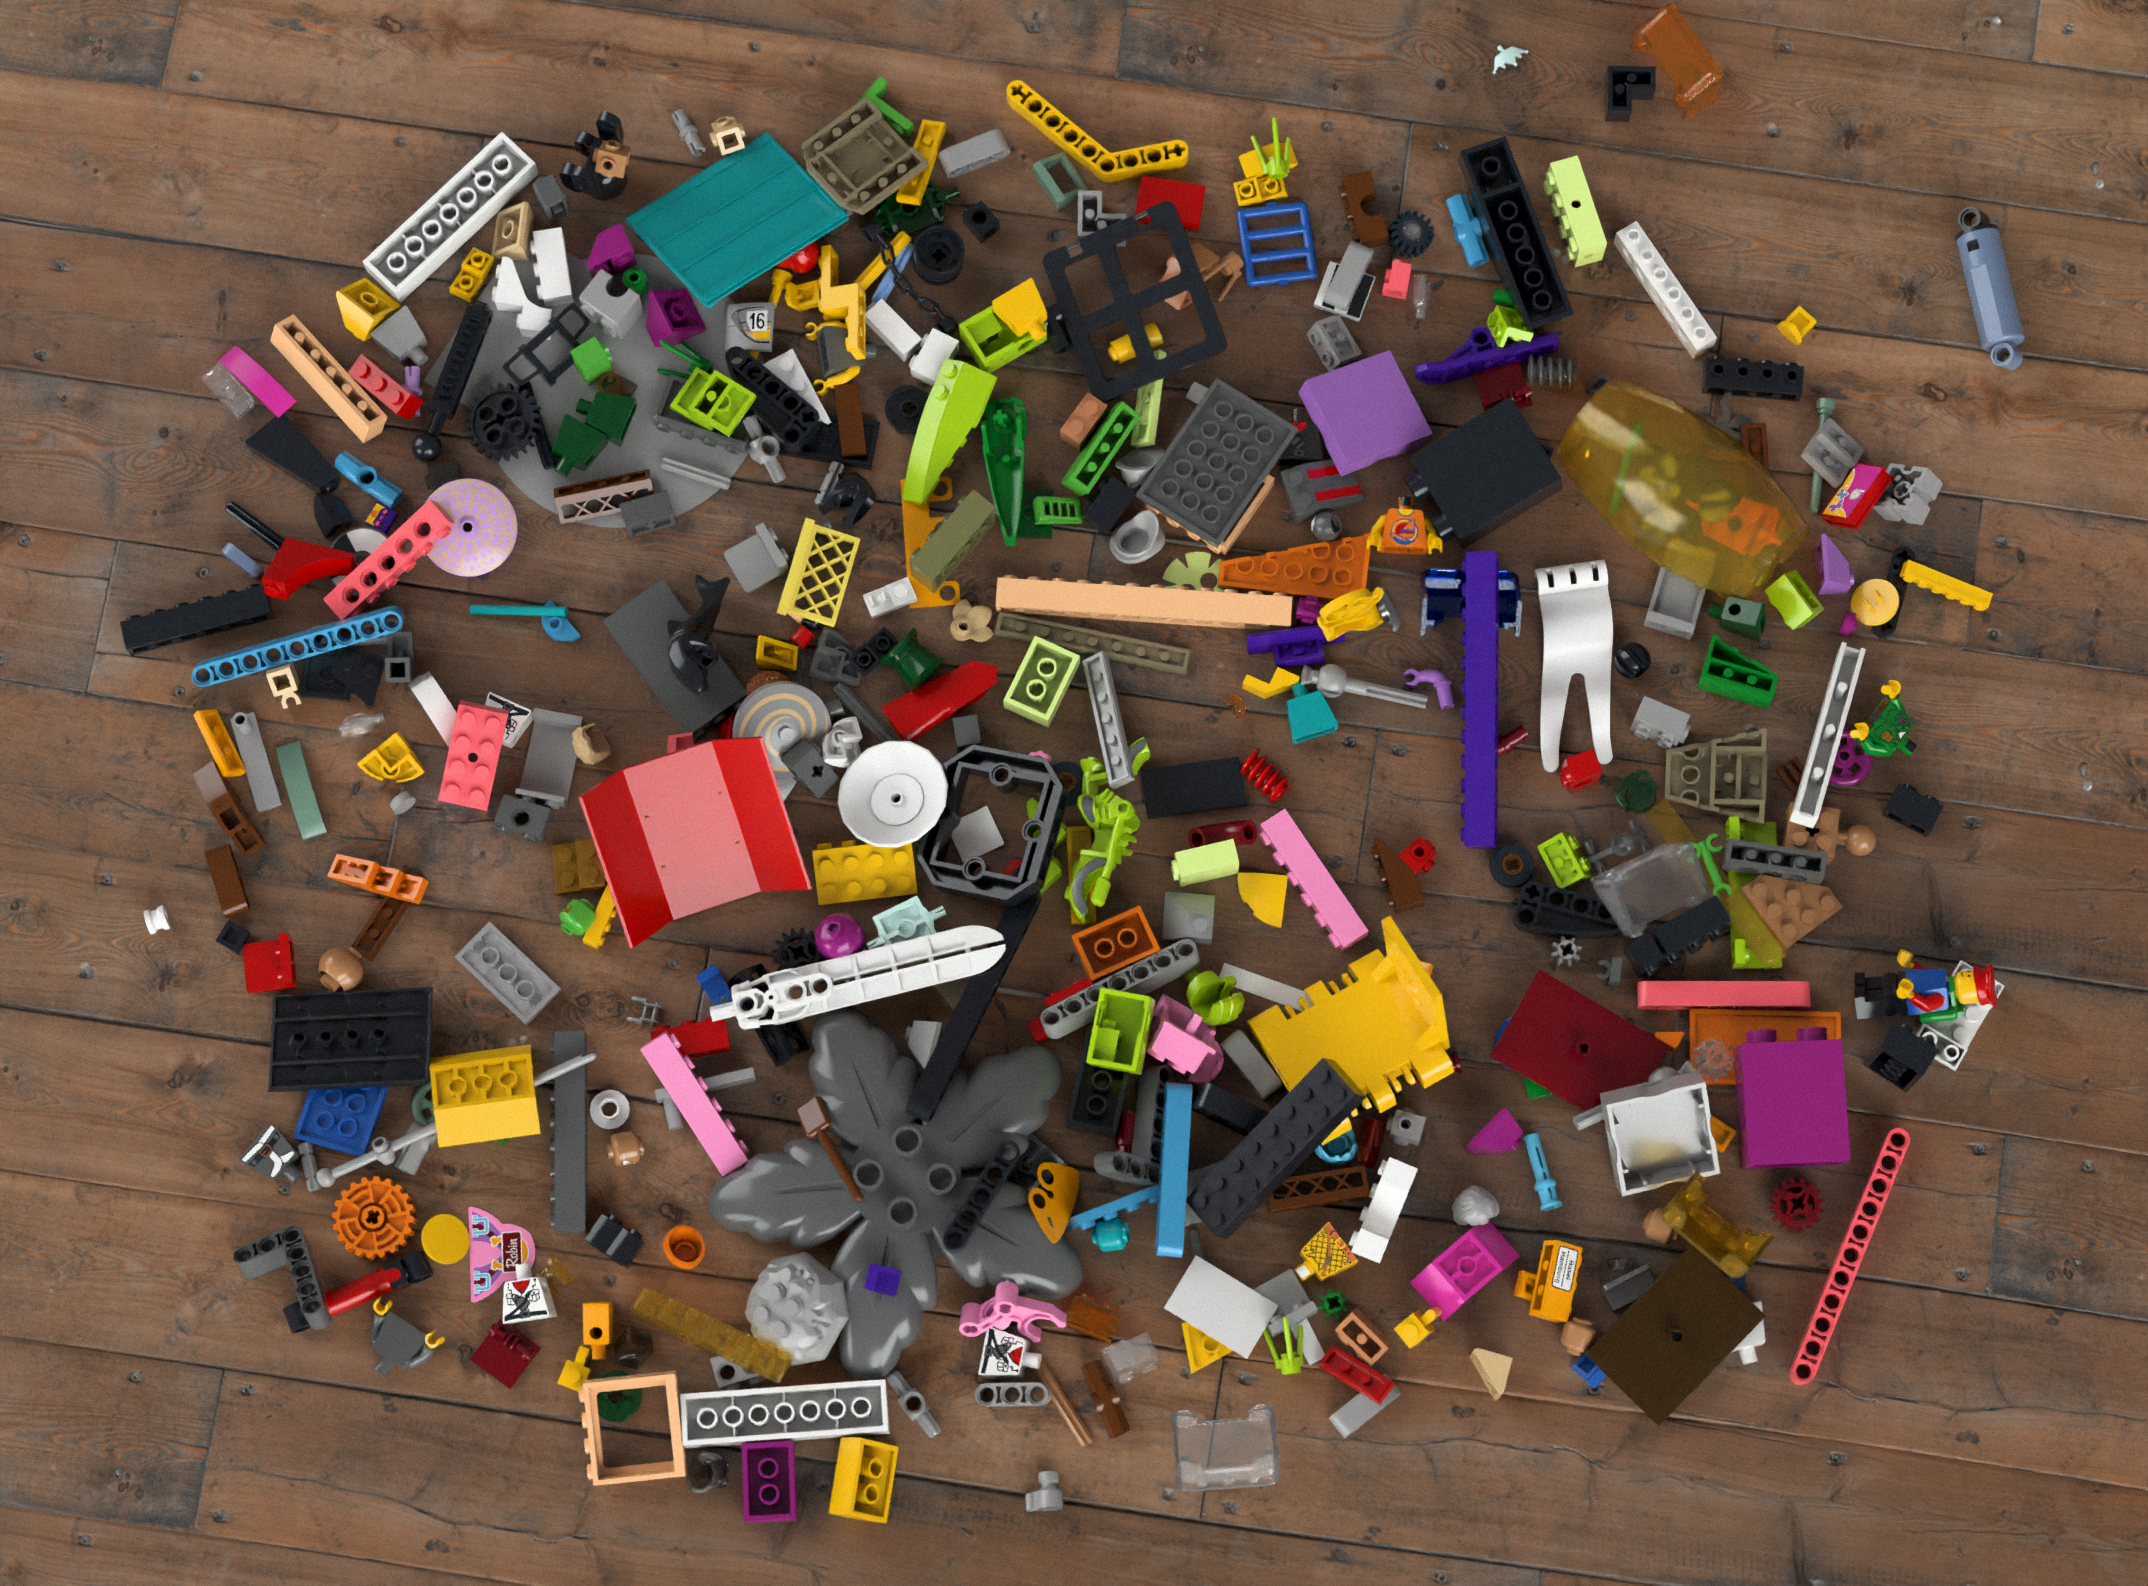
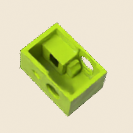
[959,305,1047,374]
[1086,987,1156,1075]

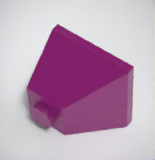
[646,288,706,348]
[1465,1107,1524,1154]

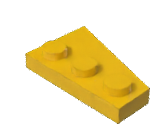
[1182,1322,1233,1374]

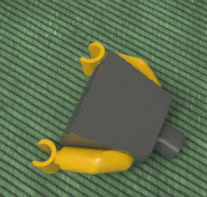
[805,320,876,396]

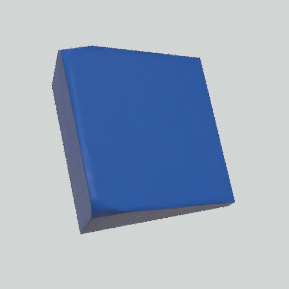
[1571,1352,1607,1388]

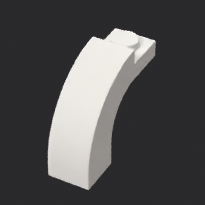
[408,671,457,747]

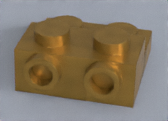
[551,838,607,895]

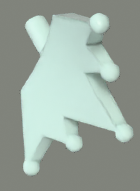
[1492,45,1528,74]

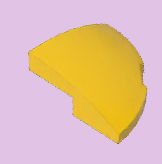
[357,731,426,783]
[1238,873,1288,928]

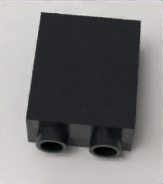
[1404,397,1563,549]

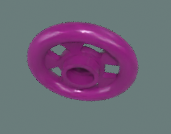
[1829,729,1873,786]

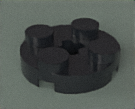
[885,385,929,434]

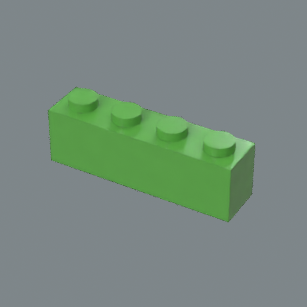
[1060,401,1141,497]

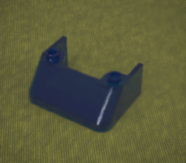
[1419,569,1522,637]

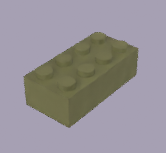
[910,489,997,593]

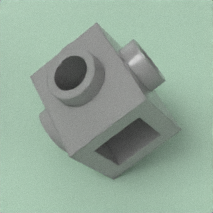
[1386,1108,1426,1146]

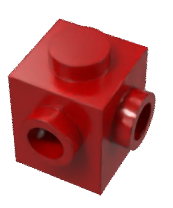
[1398,836,1436,875]

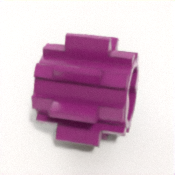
[1296,595,1324,626]

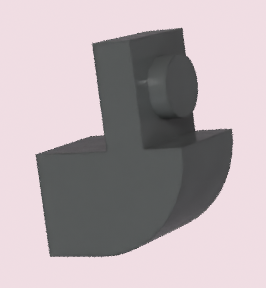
[385,631,415,682]

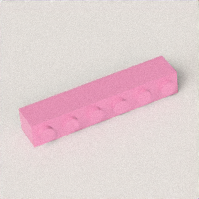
[1258,809,1368,952]
[640,1031,750,1176]

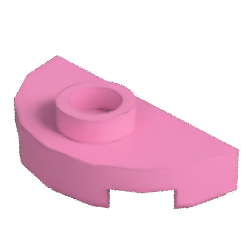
[1187,1041,1224,1085]

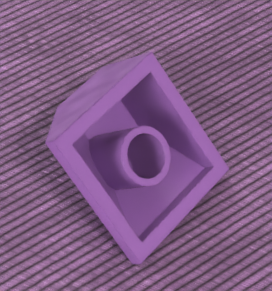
[1814,533,1854,595]

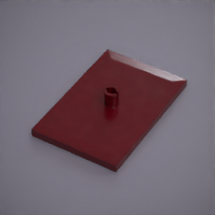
[1489,969,1670,1124]

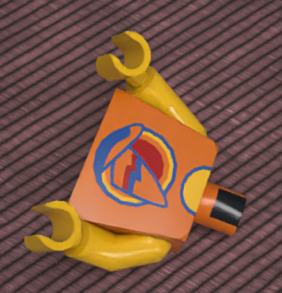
[1366,496,1442,555]

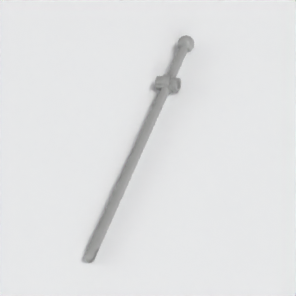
[316,1051,597,1187]

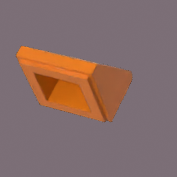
[1654,1032,1685,1052]

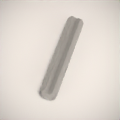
[661,456,731,490]

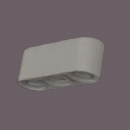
[937,129,1011,178]
[1323,240,1374,312]
[1219,1029,1283,1101]
[1329,1373,1402,1439]
[975,1382,1053,1407]

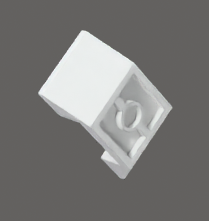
[1916,960,2005,1071]

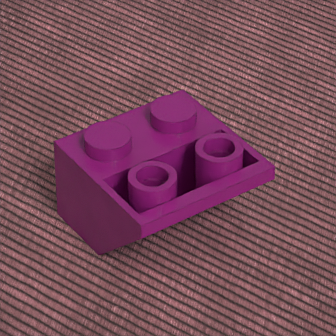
[587,223,637,280]

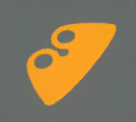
[1028,1162,1080,1244]

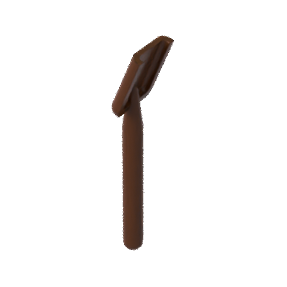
[796,1096,864,1202]

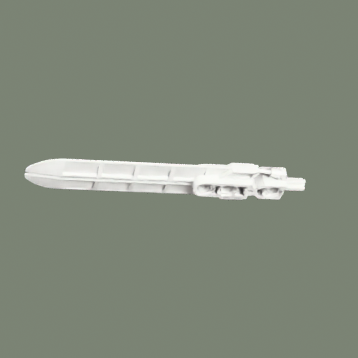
[709,925,1006,1030]

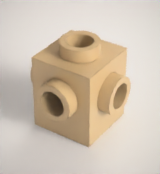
[709,116,746,155]

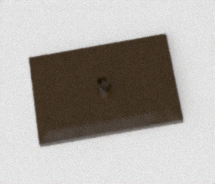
[1584,1244,1766,1426]

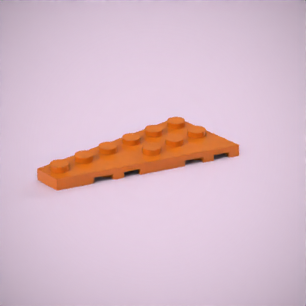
[1217,533,1371,601]

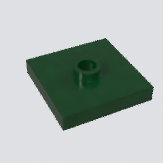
[1003,490,1053,539]

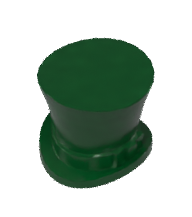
[879,628,943,691]

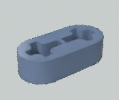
[220,542,264,580]

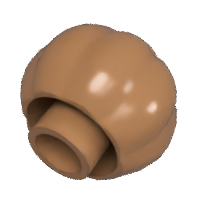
[318,947,364,992]

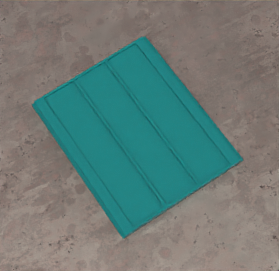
[625,132,849,309]

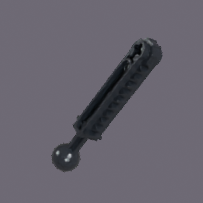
[412,301,493,463]

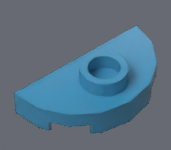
[541,599,581,642]

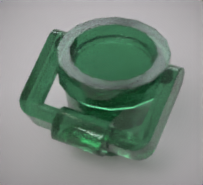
[1613,769,1659,814]

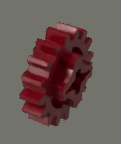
[1768,1177,1824,1233]

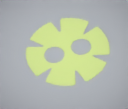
[1163,552,1224,592]

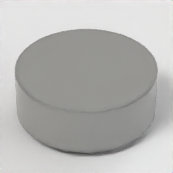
[390,791,416,814]

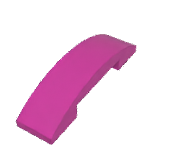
[218,346,296,418]

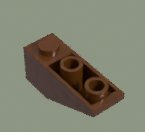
[1371,837,1426,914]

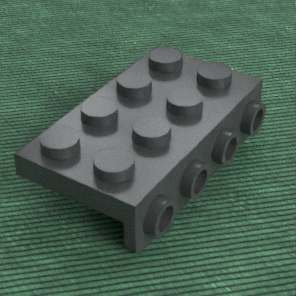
[652,374,752,454]

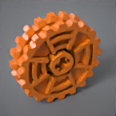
[332,1176,417,1261]

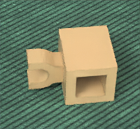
[266,662,302,709]

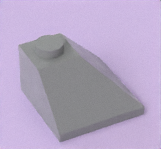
[1162,892,1215,945]
[905,1021,944,1072]

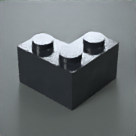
[1605,66,1656,122]

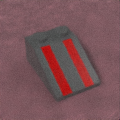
[1279,459,1365,524]

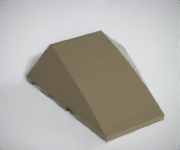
[1665,727,1768,825]

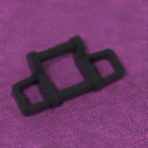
[502,303,590,387]

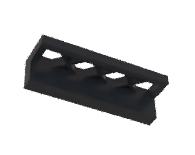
[728,963,810,1067]

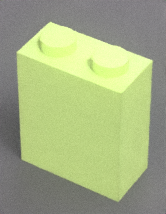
[1171,839,1239,887]

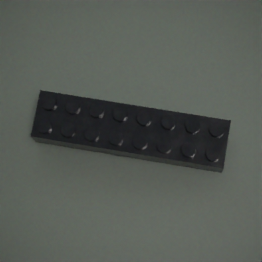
[1186,1058,1367,1239]

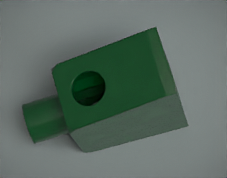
[576,391,638,447]
[552,414,608,477]
[1708,597,1767,642]

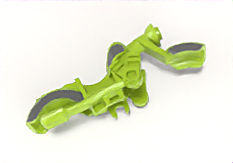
[1065,737,1151,926]

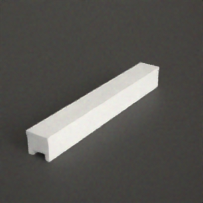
[1789,642,1866,828]

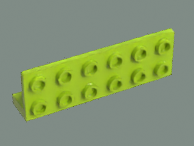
[1725,816,1782,969]

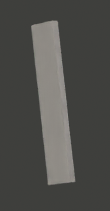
[1083,651,1135,790]

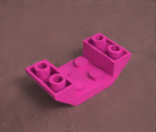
[1410,1221,1520,1322]

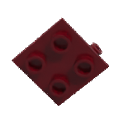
[1472,361,1533,412]
[470,1318,541,1389]

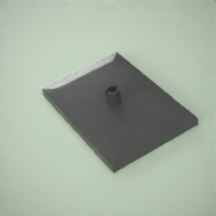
[1136,378,1298,548]

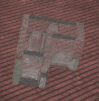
[1101,1332,1160,1385]

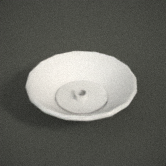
[838,741,948,847]

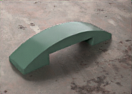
[276,741,328,840]

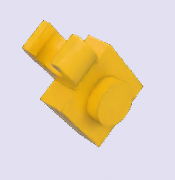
[557,1345,592,1392]

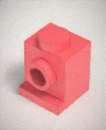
[1382,259,1412,299]

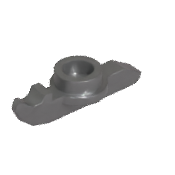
[1377,586,1400,632]

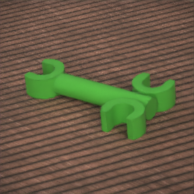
[1684,833,1732,901]

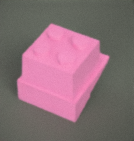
[1146,994,1216,1074]

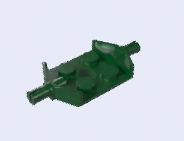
[859,181,960,241]

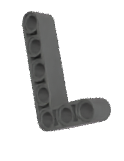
[1094,1064,1174,1187]
[233,1225,332,1330]

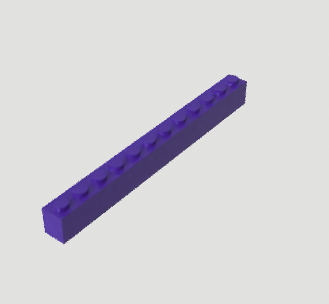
[1460,551,1499,849]

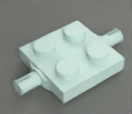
[866,896,946,950]

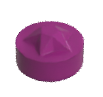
[1839,611,1858,637]

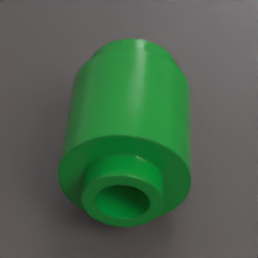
[622,267,649,297]

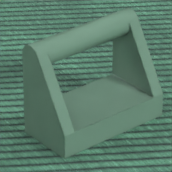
[1032,152,1090,211]

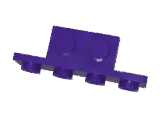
[1247,625,1345,669]

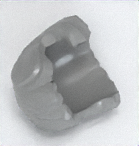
[1451,1185,1499,1226]

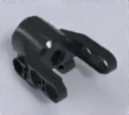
[559,111,627,201]

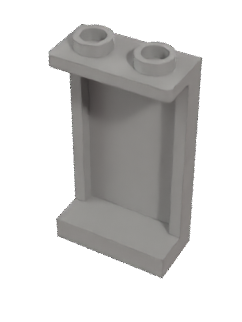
[1643,537,1717,640]

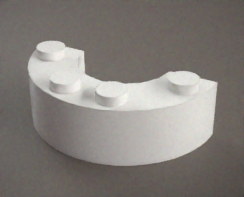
[1349,1157,1418,1264]

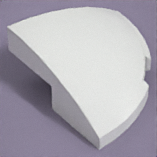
[822,717,863,768]

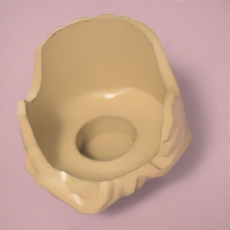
[572,723,611,765]

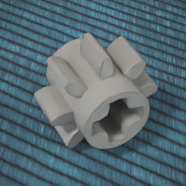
[1550,936,1582,968]

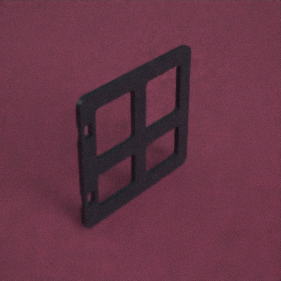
[1043,201,1227,403]

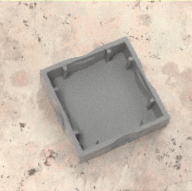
[1599,1071,1720,1196]

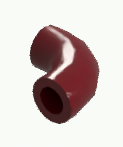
[1188,820,1257,849]

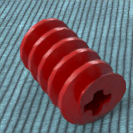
[1240,748,1294,803]

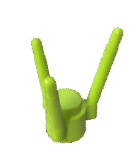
[1251,117,1291,180]
[1263,1316,1304,1375]

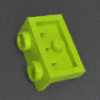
[1487,305,1534,348]
[1537,832,1592,889]

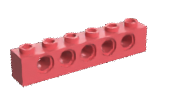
[323,500,456,620]

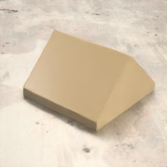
[491,201,535,261]
[1469,1348,1513,1401]

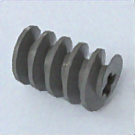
[1526,354,1578,390]

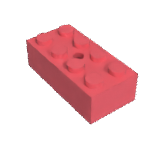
[438,700,509,811]

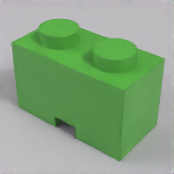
[570,336,613,386]

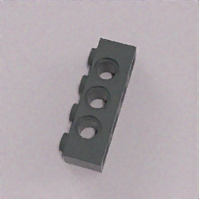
[1721,838,1828,885]

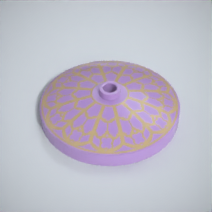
[422,479,518,577]

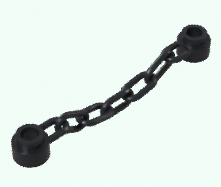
[861,221,958,336]

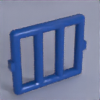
[1236,202,1318,287]

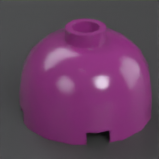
[815,913,866,960]

